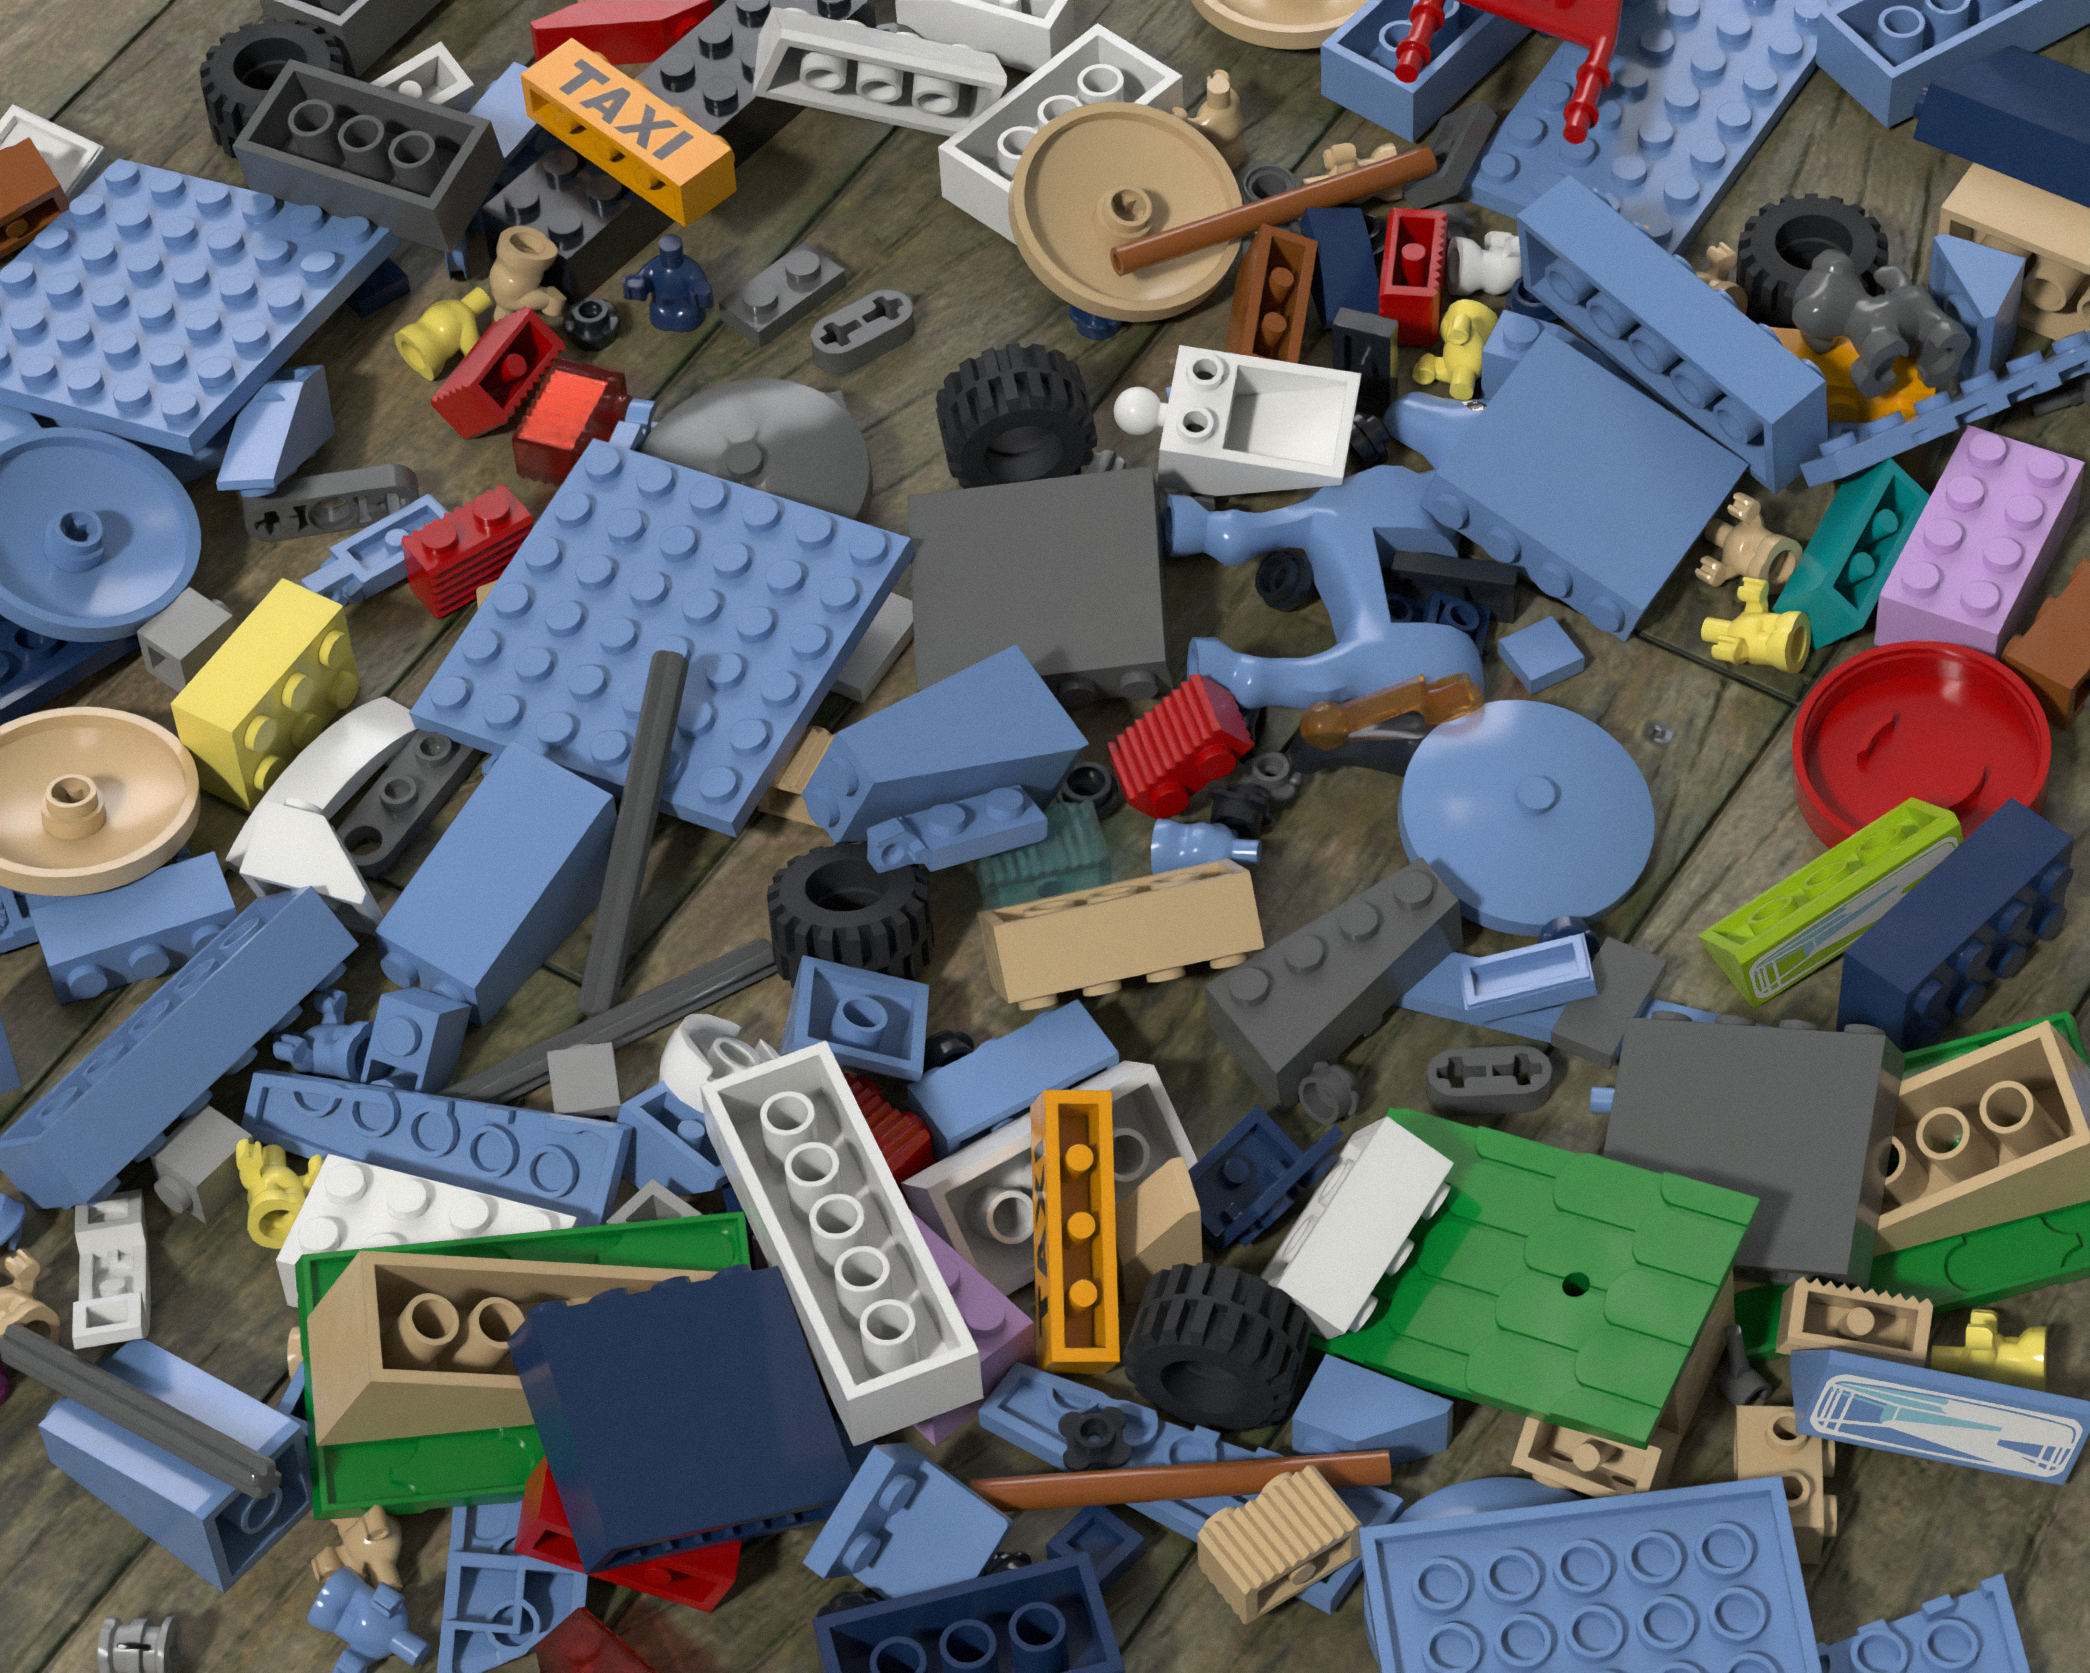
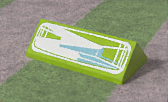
[1697,797,1964,1010]

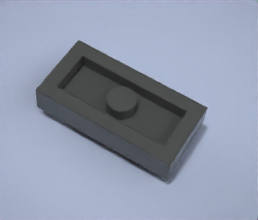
[1402,100,1498,209]
[719,241,846,349]

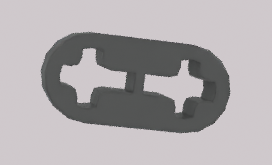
[811,289,914,374]
[1426,1045,1552,1116]

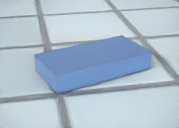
[1456,933,1598,1026]

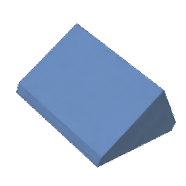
[1928,234,2026,381]
[779,955,929,1084]

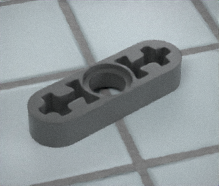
[243,464,420,542]

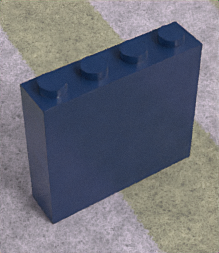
[1913,45,2090,208]
[507,1264,854,1575]

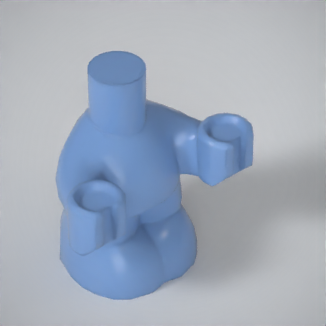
[1151,819,1262,874]
[272,988,374,1083]
[307,1566,431,1673]

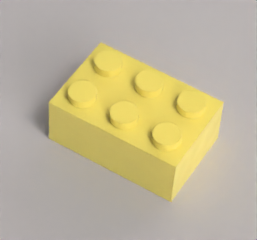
[171,578,360,812]

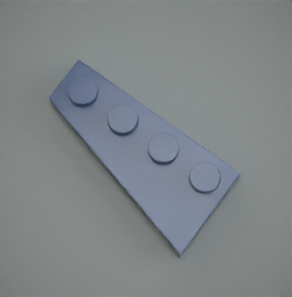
[1816,1573,2030,1673]

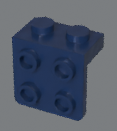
[1188,1104,1344,1254]

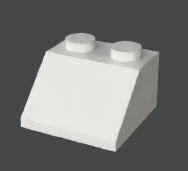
[239,798,384,936]

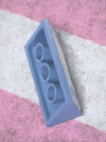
[1789,1349,2090,1486]

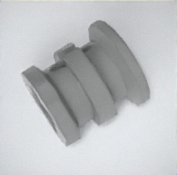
[97,1616,182,1673]

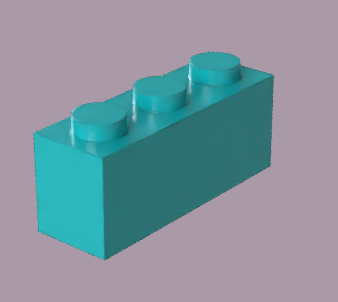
[1772,458,1931,650]

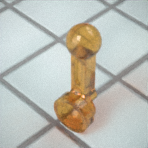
[1300,672,1486,751]

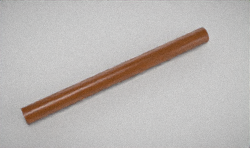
[1110,146,1437,277]
[970,1450,1391,1512]

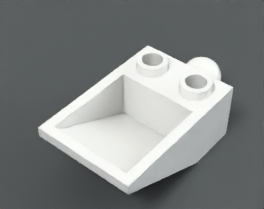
[1114,345,1361,496]

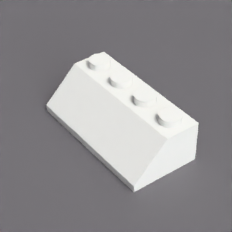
[753,7,1007,137]
[900,1060,1198,1296]

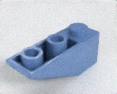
[216,365,336,497]

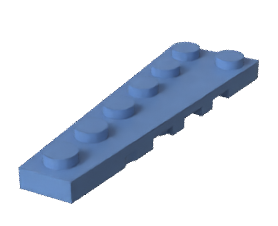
[1800,330,2090,488]
[241,1069,634,1227]
[978,1362,1403,1615]

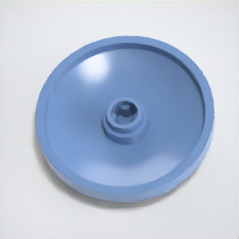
[0,427,201,642]
[1397,700,1655,937]

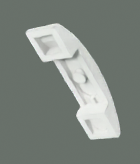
[225,696,419,875]
[72,1189,151,1350]

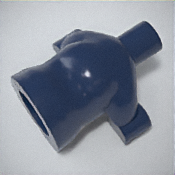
[622,234,714,333]

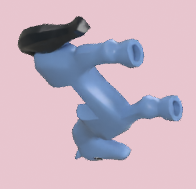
[1163,392,1491,777]

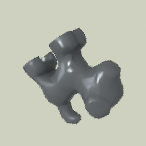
[1792,249,1972,398]

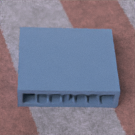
[1419,329,1749,642]

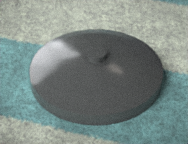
[639,378,873,523]

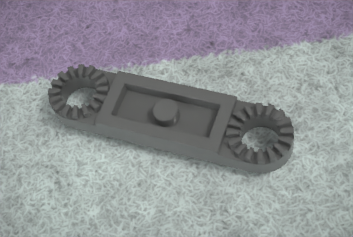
[336,729,483,881]

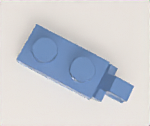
[301,494,449,607]
[867,784,1048,874]

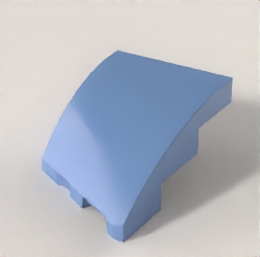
[437,1500,588,1673]

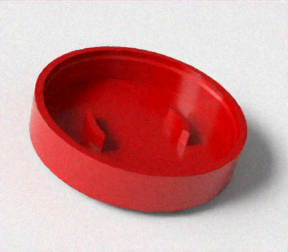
[1792,640,2051,849]

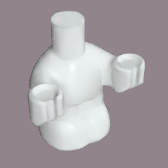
[1446,231,1523,296]

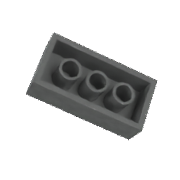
[232,59,506,253]

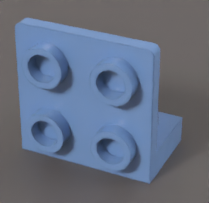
[802,1442,1013,1600]

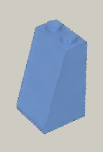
[801,644,1089,844]
[374,740,617,1028]
[38,1339,313,1594]

